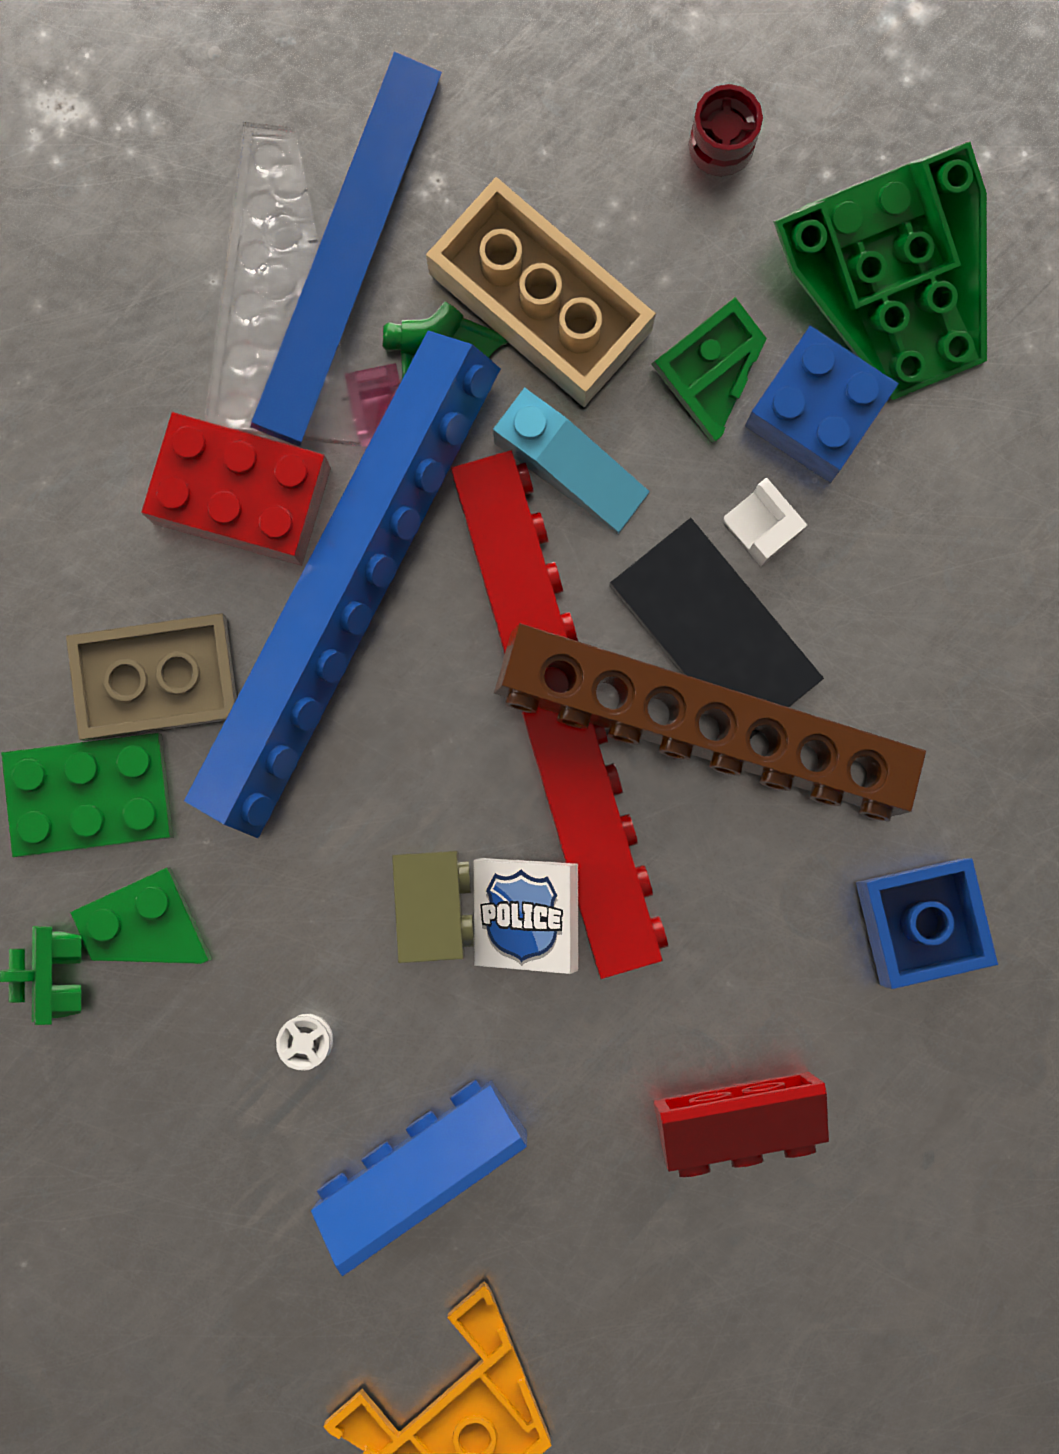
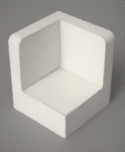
[723,478,807,567]

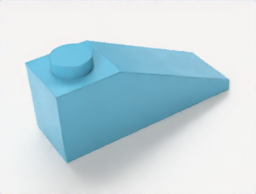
[493,387,650,535]

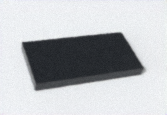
[609,517,824,739]

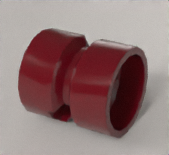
[688,84,763,177]

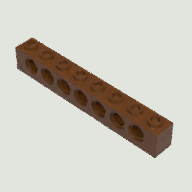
[494,623,926,822]

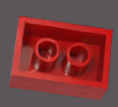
[141,412,331,566]

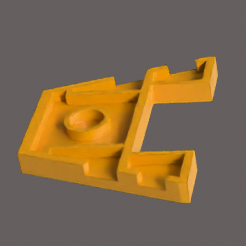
[323,1281,551,1454]

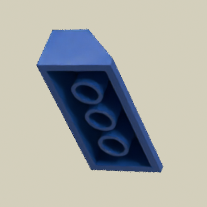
[311,1080,527,1276]

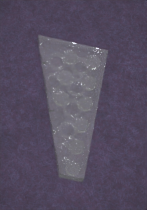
[204,122,361,447]

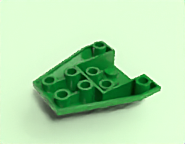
[773,141,987,400]

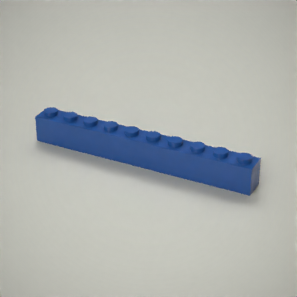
[184,330,501,838]

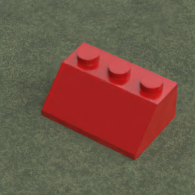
[653,1072,829,1177]

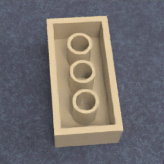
[426,177,656,407]

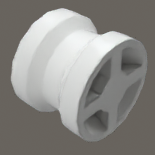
[276,1014,334,1071]

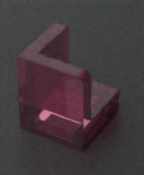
[345,363,401,446]

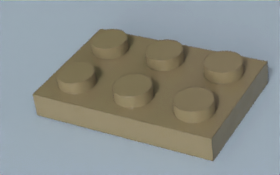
[66,613,237,741]

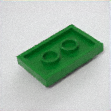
[1,733,174,857]

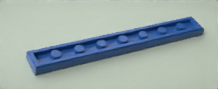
[250,52,442,447]

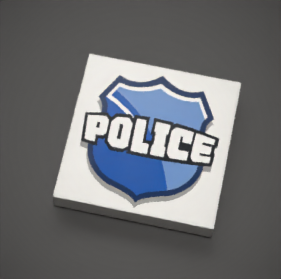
[474,858,578,974]

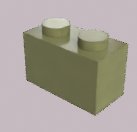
[392,851,474,963]

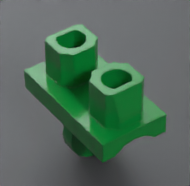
[0,926,81,1025]

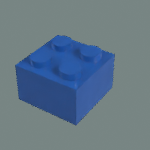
[745,326,899,483]
[856,858,998,989]

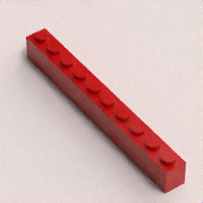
[451,450,668,979]

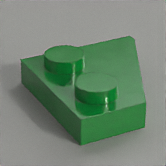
[651,297,767,443]
[70,867,212,964]

